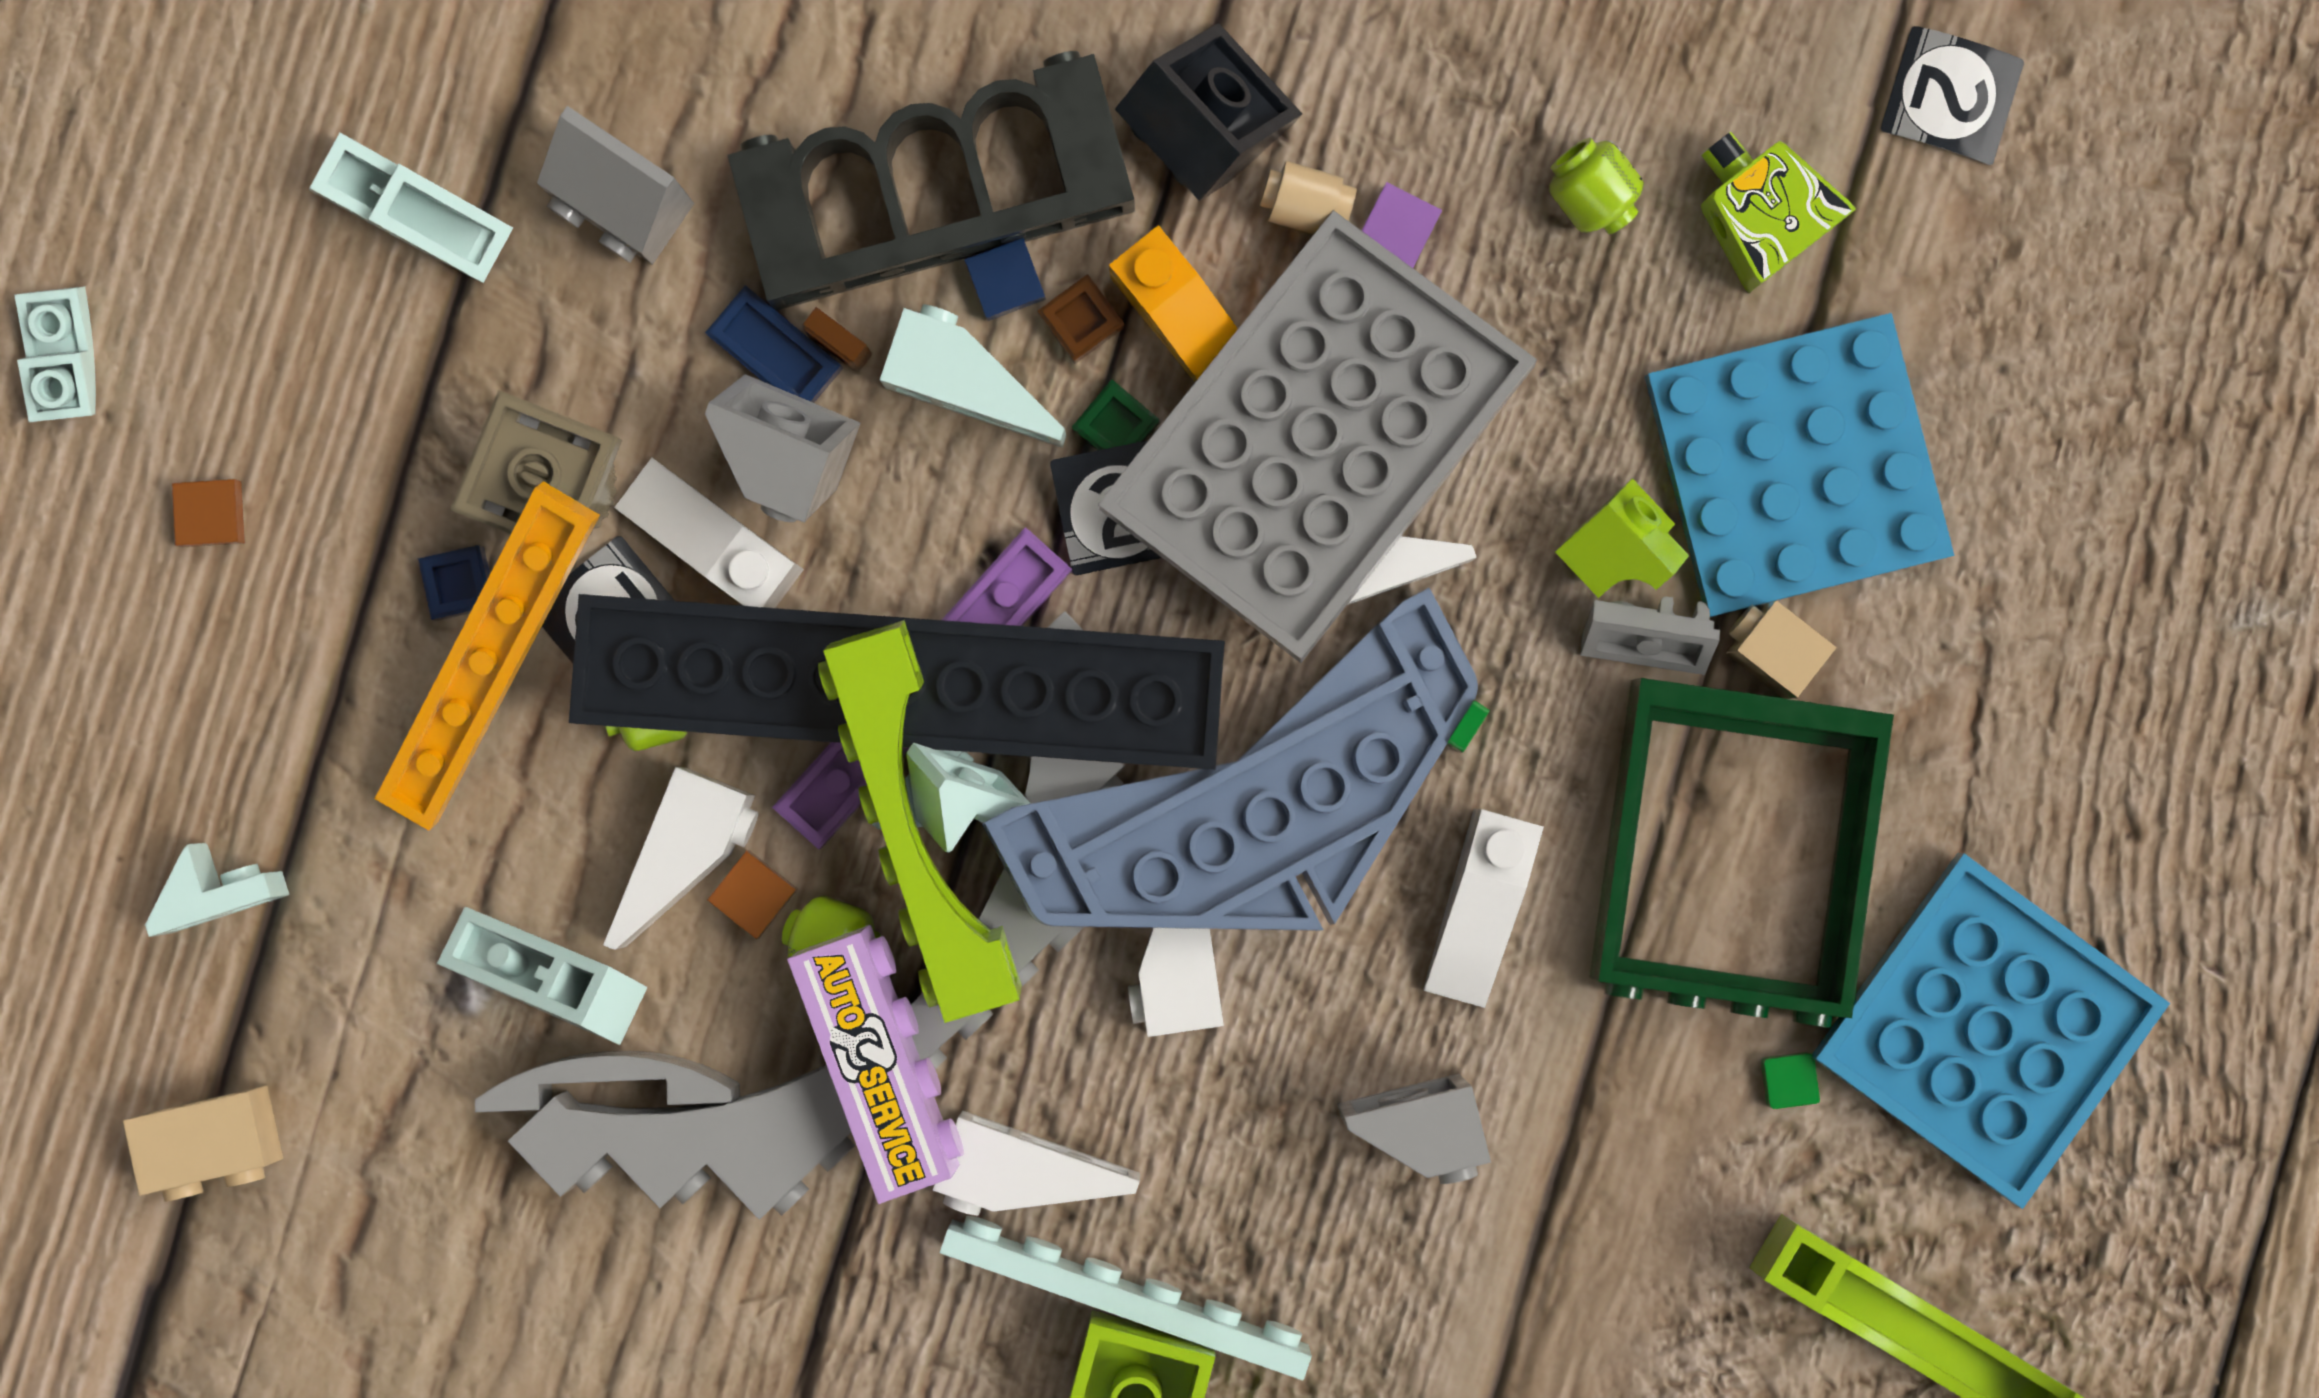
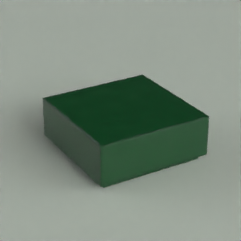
[1072,379,1160,450]

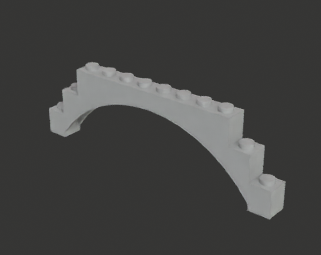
[508,611,1125,1220]

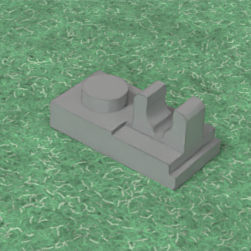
[1580,597,1720,675]

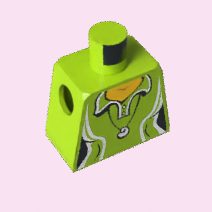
[1701,132,1856,293]

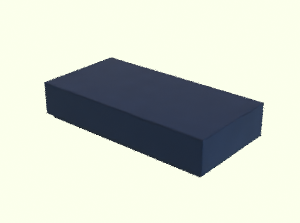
[705,285,843,403]

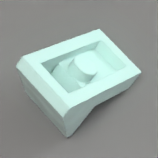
[906,743,1031,853]
[145,843,289,937]

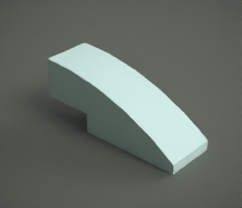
[309,133,513,283]

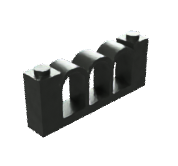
[727,51,1135,311]

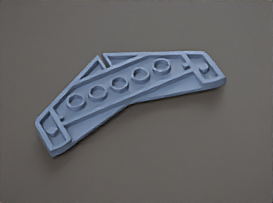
[982,588,1478,931]

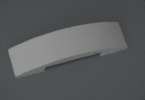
[475,1050,740,1113]

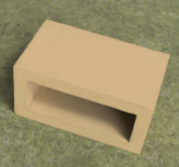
[123,1085,283,1202]

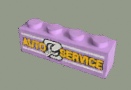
[787,925,964,1204]

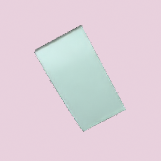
[14,286,96,422]

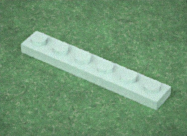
[940,1216,1312,1380]

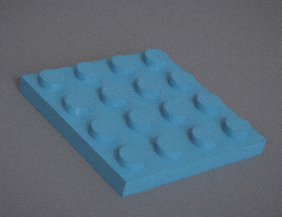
[1644,313,1955,617]
[1812,853,2170,1209]

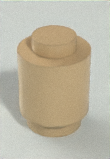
[1260,161,1357,235]

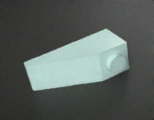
[880,304,1066,448]
[437,907,648,1045]

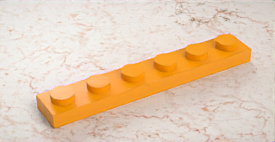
[374,481,600,831]

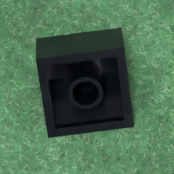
[1115,23,1303,201]

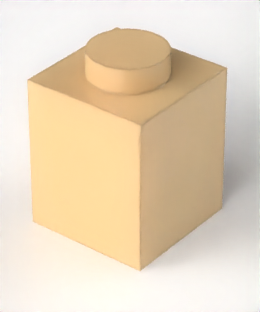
[1725,600,1837,699]

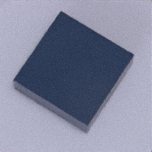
[965,238,1046,321]
[418,545,490,621]

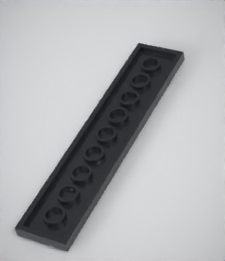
[569,594,1225,770]

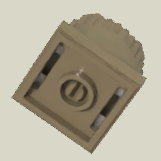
[450,390,622,535]

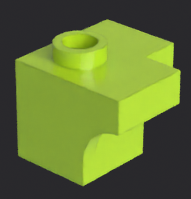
[1555,478,1689,598]

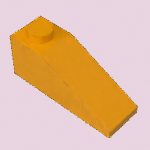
[1109,225,1238,382]

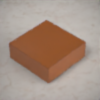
[172,479,245,547]
[707,850,798,939]

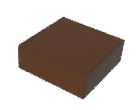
[1037,274,1125,364]
[803,307,872,371]

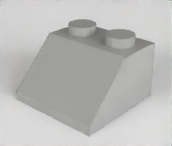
[537,106,695,265]
[705,374,861,523]
[1337,1073,1491,1184]

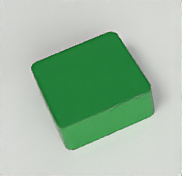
[1447,700,1490,753]
[1761,1052,1820,1109]

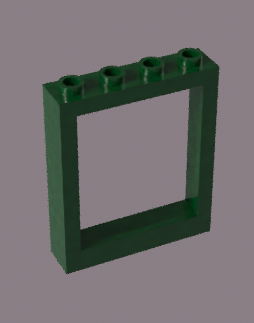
[1589,678,1894,1027]

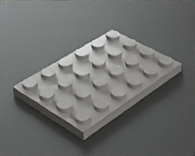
[1098,210,1537,663]

